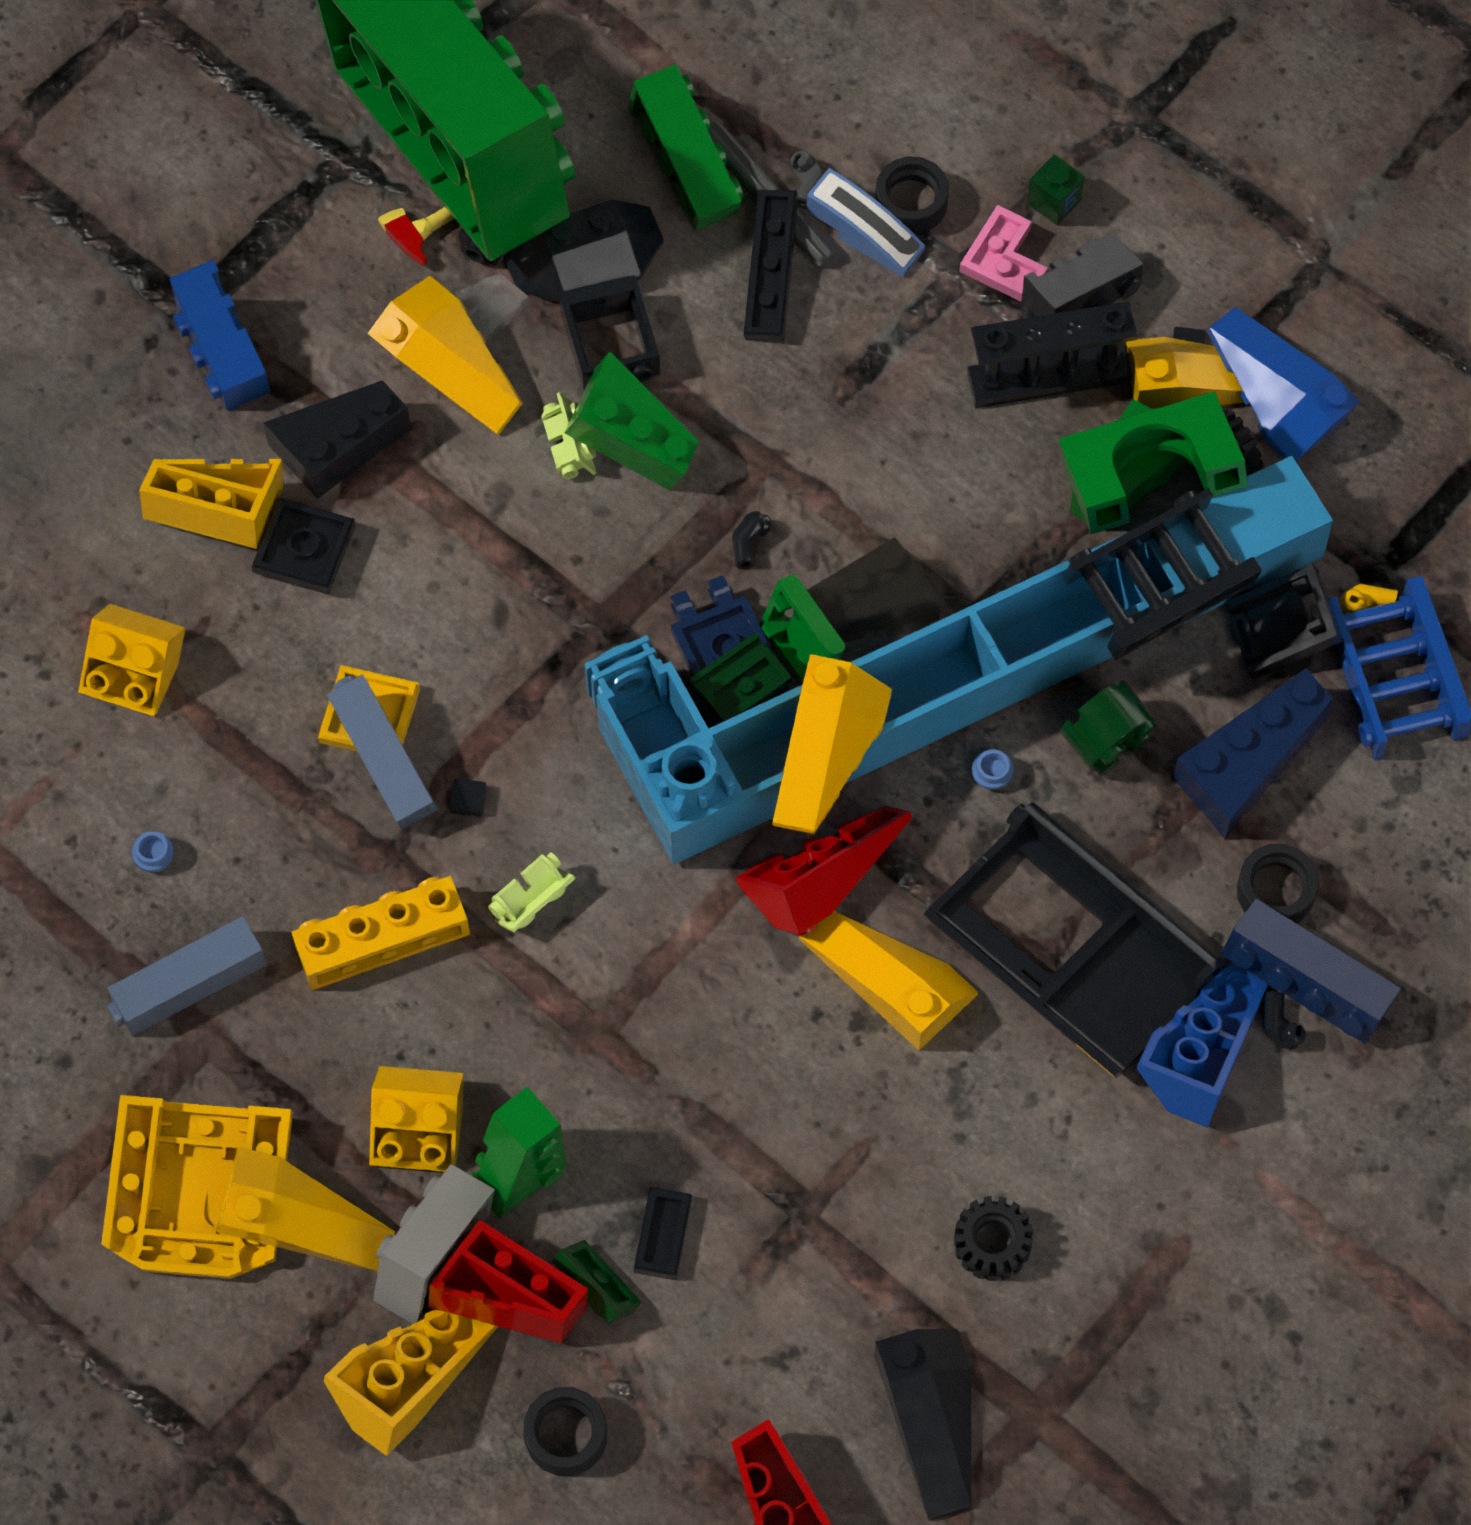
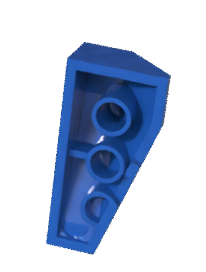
[1137,963,1268,1128]

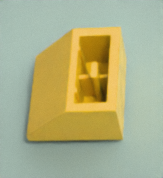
[78,604,186,717]
[369,1066,464,1172]

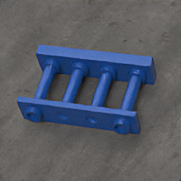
[1321,576,1471,760]

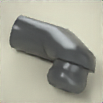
[790,150,824,209]

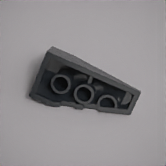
[874,1329,971,1521]

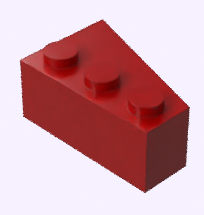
[428,1220,588,1344]

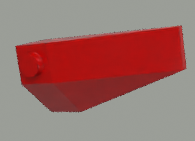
[735,805,912,935]

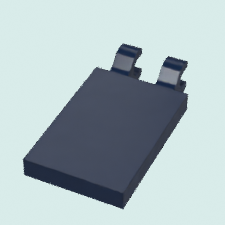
[670,575,790,725]

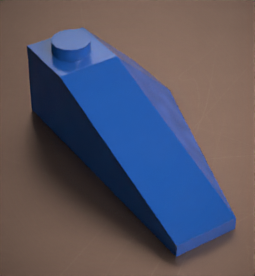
[1207,307,1360,462]

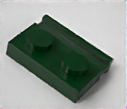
[689,632,792,723]

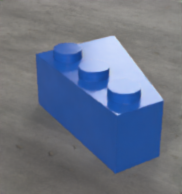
[170,260,270,411]

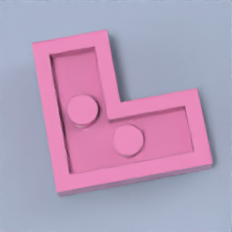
[959,205,1048,302]

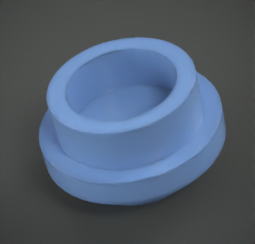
[972,749,1014,790]
[132,832,174,873]

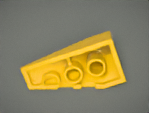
[799,911,978,1050]
[323,1309,498,1456]

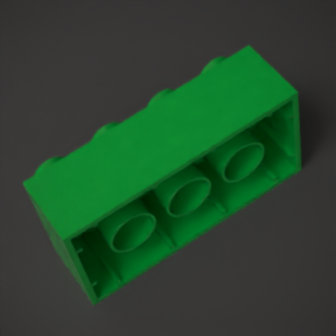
[315,0,576,262]

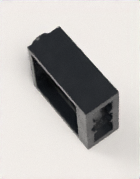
[559,275,661,392]

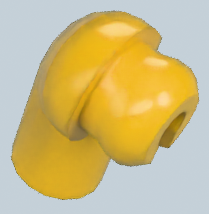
[1340,584,1398,613]

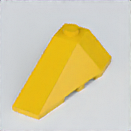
[368,276,523,435]
[1124,337,1245,409]
[773,654,892,834]
[216,1146,395,1273]

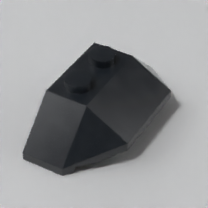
[504,199,664,302]

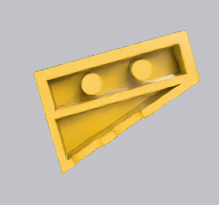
[139,459,284,549]

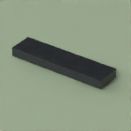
[743,189,799,341]

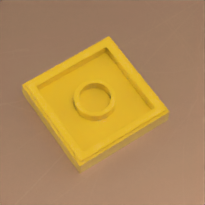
[318,665,420,752]

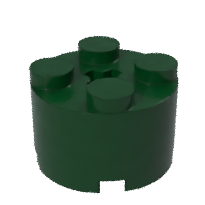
[1060,680,1157,776]

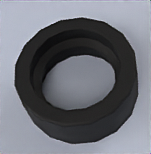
[875,156,949,235]
[1237,844,1319,923]
[523,1387,607,1476]

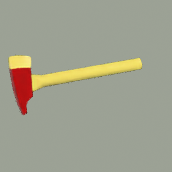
[378,207,455,267]

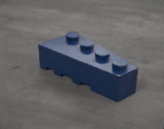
[1173,668,1333,839]

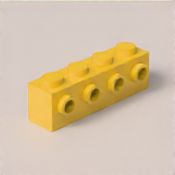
[291,875,470,991]

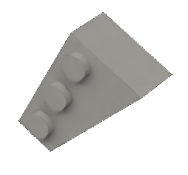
[373,1164,495,1324]

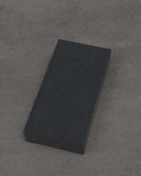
[634,1187,692,1280]

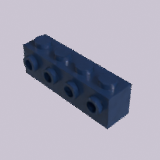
[1221,899,1401,1045]

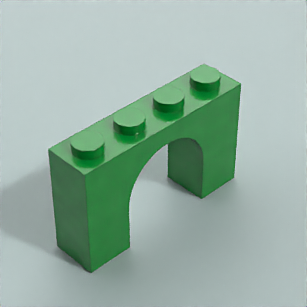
[1059,391,1248,534]

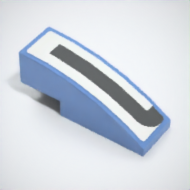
[807,168,925,277]

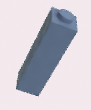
[326,674,438,830]
[106,916,267,1037]

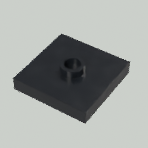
[251,498,356,594]

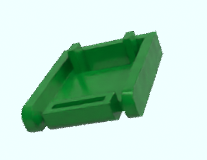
[759,573,845,685]

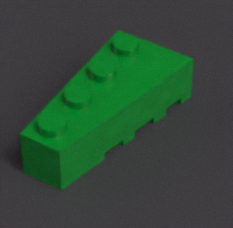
[628,64,743,231]

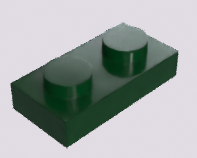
[552,1240,641,1324]

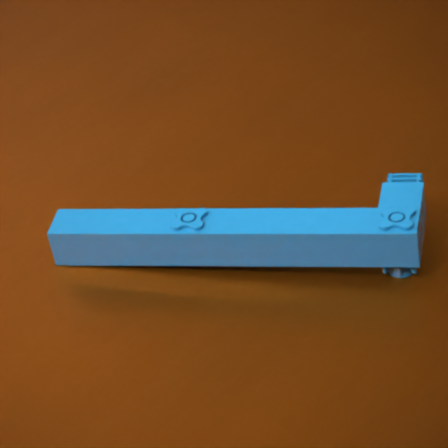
[584,456,1333,865]

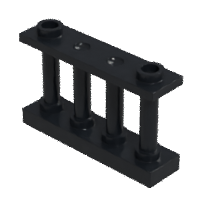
[967,302,1138,408]
[1063,488,1262,661]

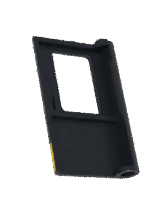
[924,802,1225,1078]

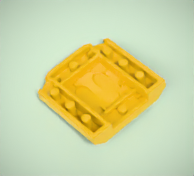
[101,1095,293,1279]

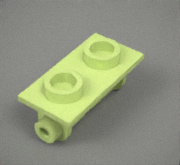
[541,392,597,479]
[488,852,576,932]

